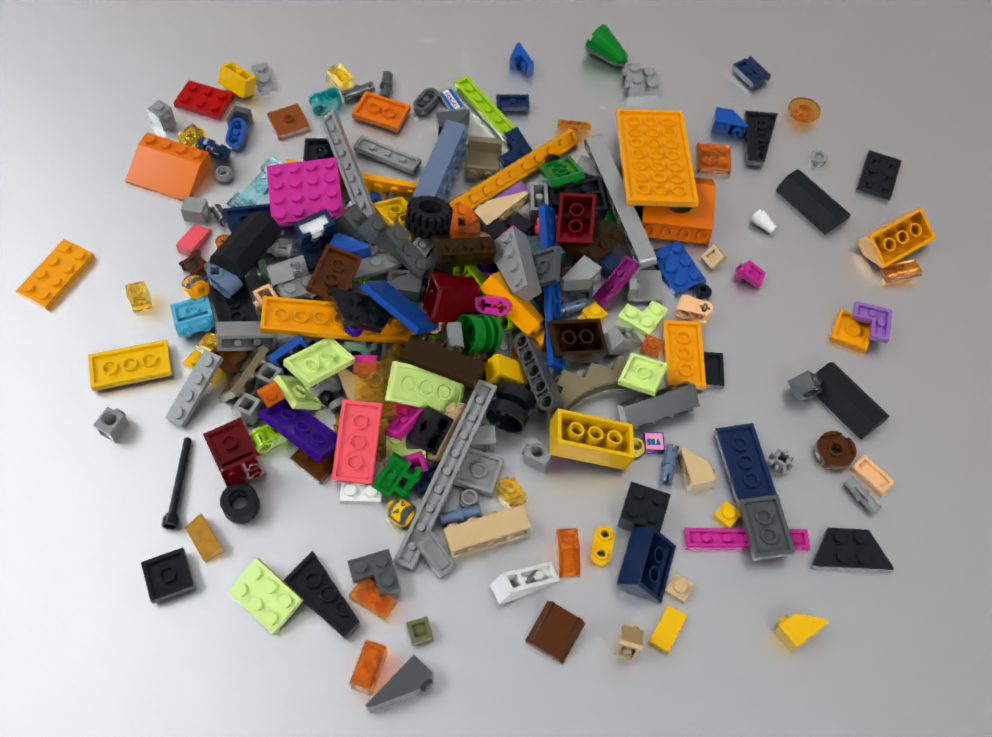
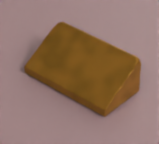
[185,513,223,562]

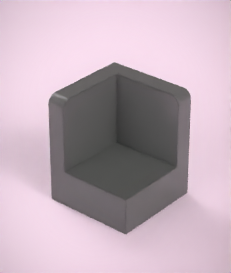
[226,105,253,131]

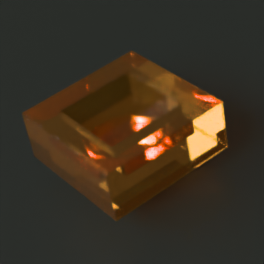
[640,334,664,359]

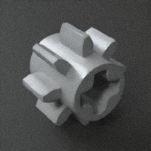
[768,449,794,475]

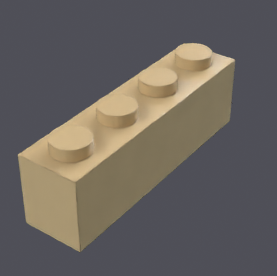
[443,505,531,558]

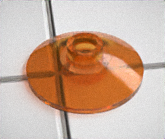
[788,97,821,123]

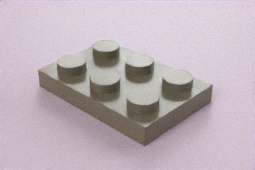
[218,345,269,402]

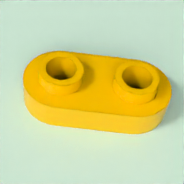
[590,526,615,567]

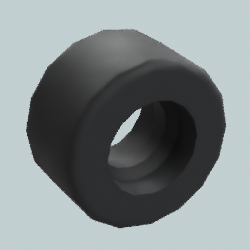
[220,482,260,524]

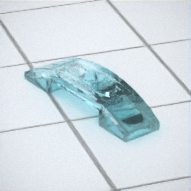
[226,155,285,208]

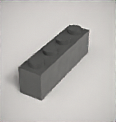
[616,381,700,430]

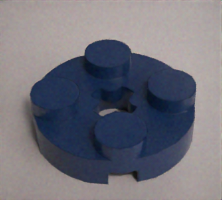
[195,137,232,162]

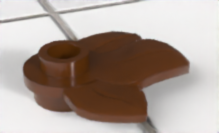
[211,348,248,373]

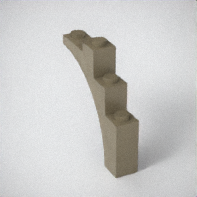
[546,356,646,429]

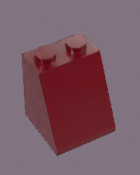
[422,271,480,323]

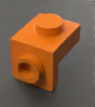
[256,381,285,408]

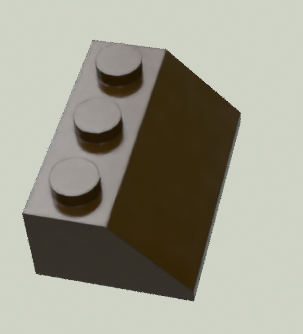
[560,216,626,264]
[430,232,497,268]

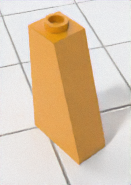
[480,271,545,335]

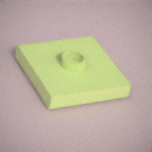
[618,352,668,396]
[273,375,323,410]

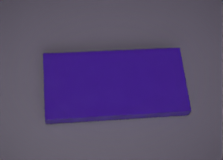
[258,398,337,463]

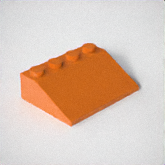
[125,132,213,202]

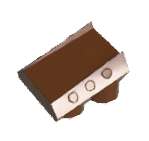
[525,601,585,664]

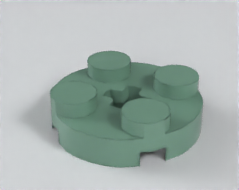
[339,339,378,355]

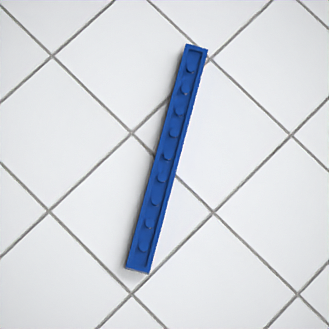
[538,203,566,372]

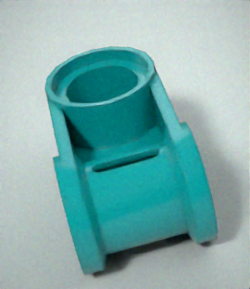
[308,87,342,115]

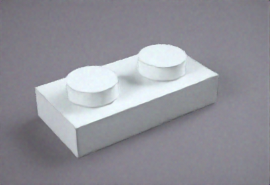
[340,482,382,505]

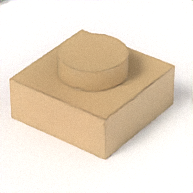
[701,244,727,270]
[664,573,694,604]

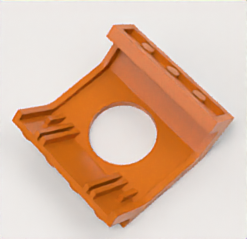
[641,177,716,245]

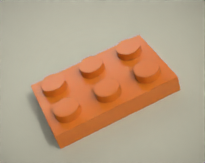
[351,91,411,133]

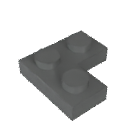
[347,549,401,597]

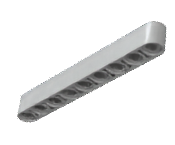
[584,134,657,270]

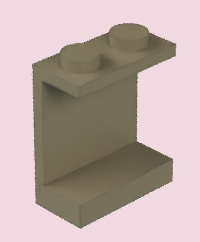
[464,135,502,180]

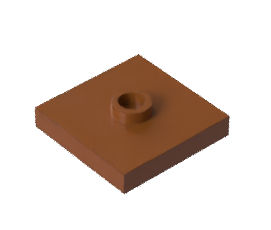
[267,103,311,140]

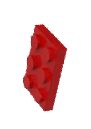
[173,80,234,121]

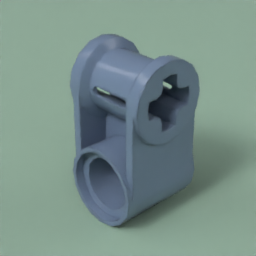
[206,264,243,298]

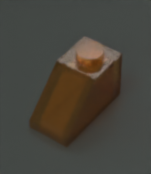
[554,528,580,578]

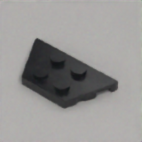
[327,286,393,334]
[811,528,894,573]

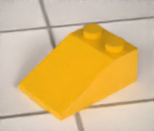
[373,196,417,243]

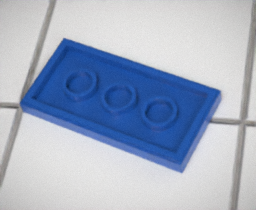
[360,280,439,334]

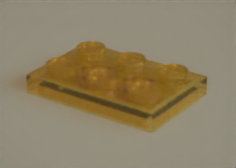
[354,361,396,419]

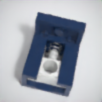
[292,209,335,270]

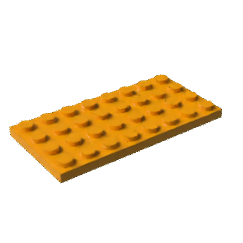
[615,109,699,208]

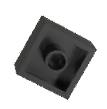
[617,481,671,532]

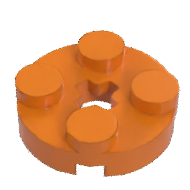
[449,204,480,234]

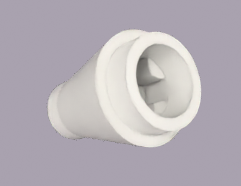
[751,209,777,234]

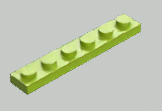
[454,76,515,143]

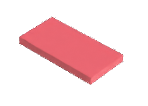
[331,399,383,485]

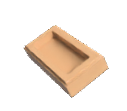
[850,454,895,497]

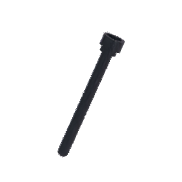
[161,437,192,530]

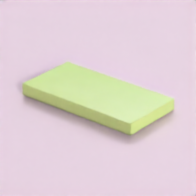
[385,361,465,413]

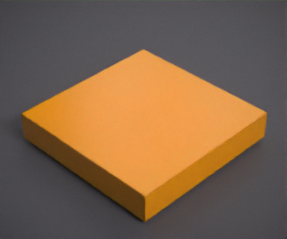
[829,309,870,354]

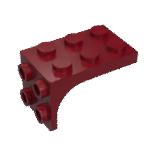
[203,417,266,487]

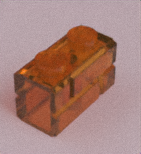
[349,640,388,695]

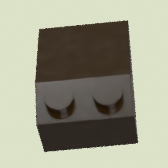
[546,318,608,363]

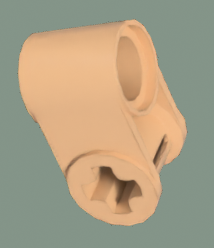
[675,295,713,324]

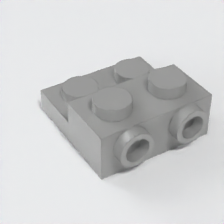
[621,64,660,97]

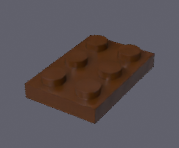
[306,244,362,301]

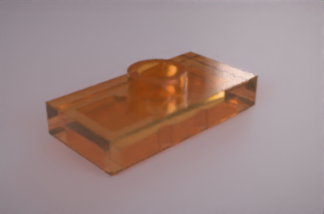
[557,119,591,132]
[880,259,922,283]

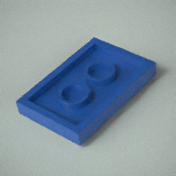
[653,241,706,297]

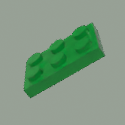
[538,156,585,188]

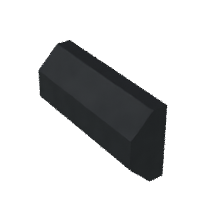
[776,169,851,235]
[210,211,281,279]
[815,362,890,440]

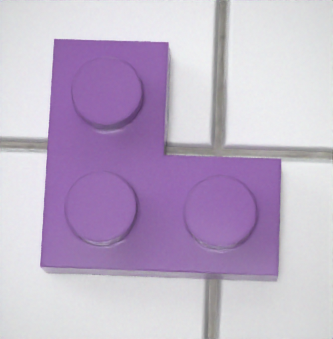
[851,301,892,344]

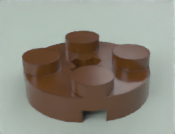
[815,431,857,470]

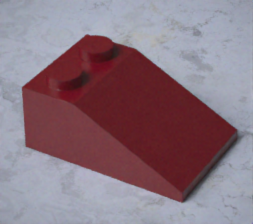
[556,193,596,245]

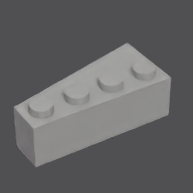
[493,227,542,302]

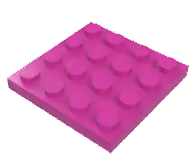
[266,157,343,227]

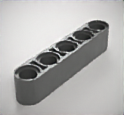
[513,332,564,415]

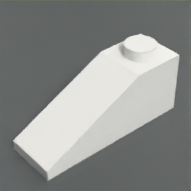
[490,562,560,604]

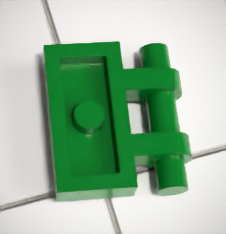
[372,452,423,499]

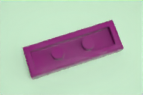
[592,255,641,309]

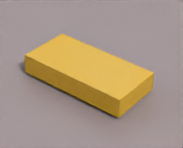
[648,605,687,654]

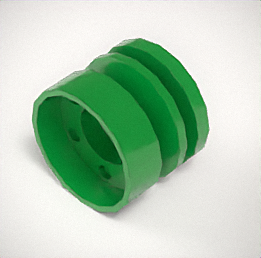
[455,314,503,354]

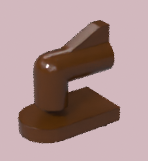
[179,250,207,277]

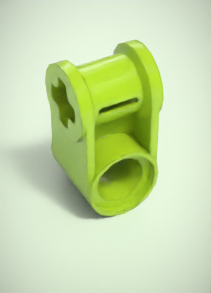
[249,424,289,453]

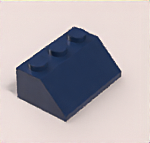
[617,526,676,603]

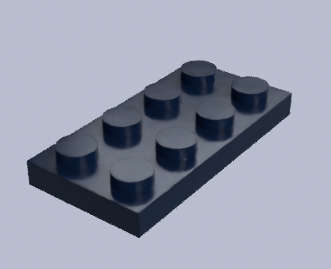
[714,423,777,504]

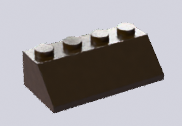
[398,333,488,388]

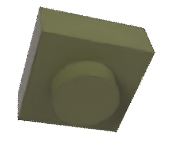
[406,616,433,646]

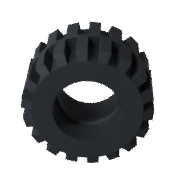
[405,195,453,240]

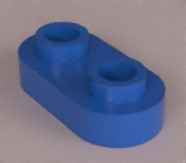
[225,118,247,150]

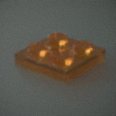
[696,143,731,175]

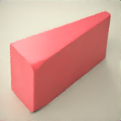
[176,224,211,256]

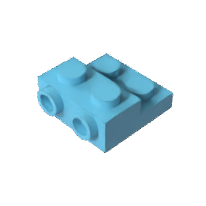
[170,295,216,337]

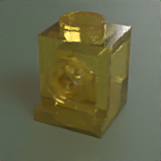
[125,281,152,312]
[496,477,527,508]

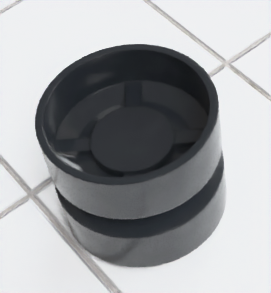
[486,382,537,434]

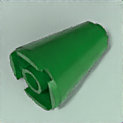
[584,24,628,68]

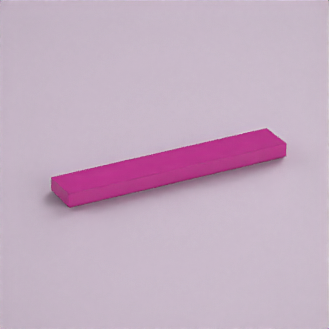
[683,528,810,551]

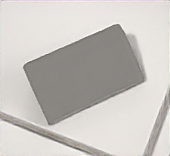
[442,322,464,347]

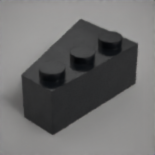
[548,175,608,212]

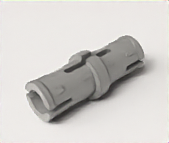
[843,476,882,515]

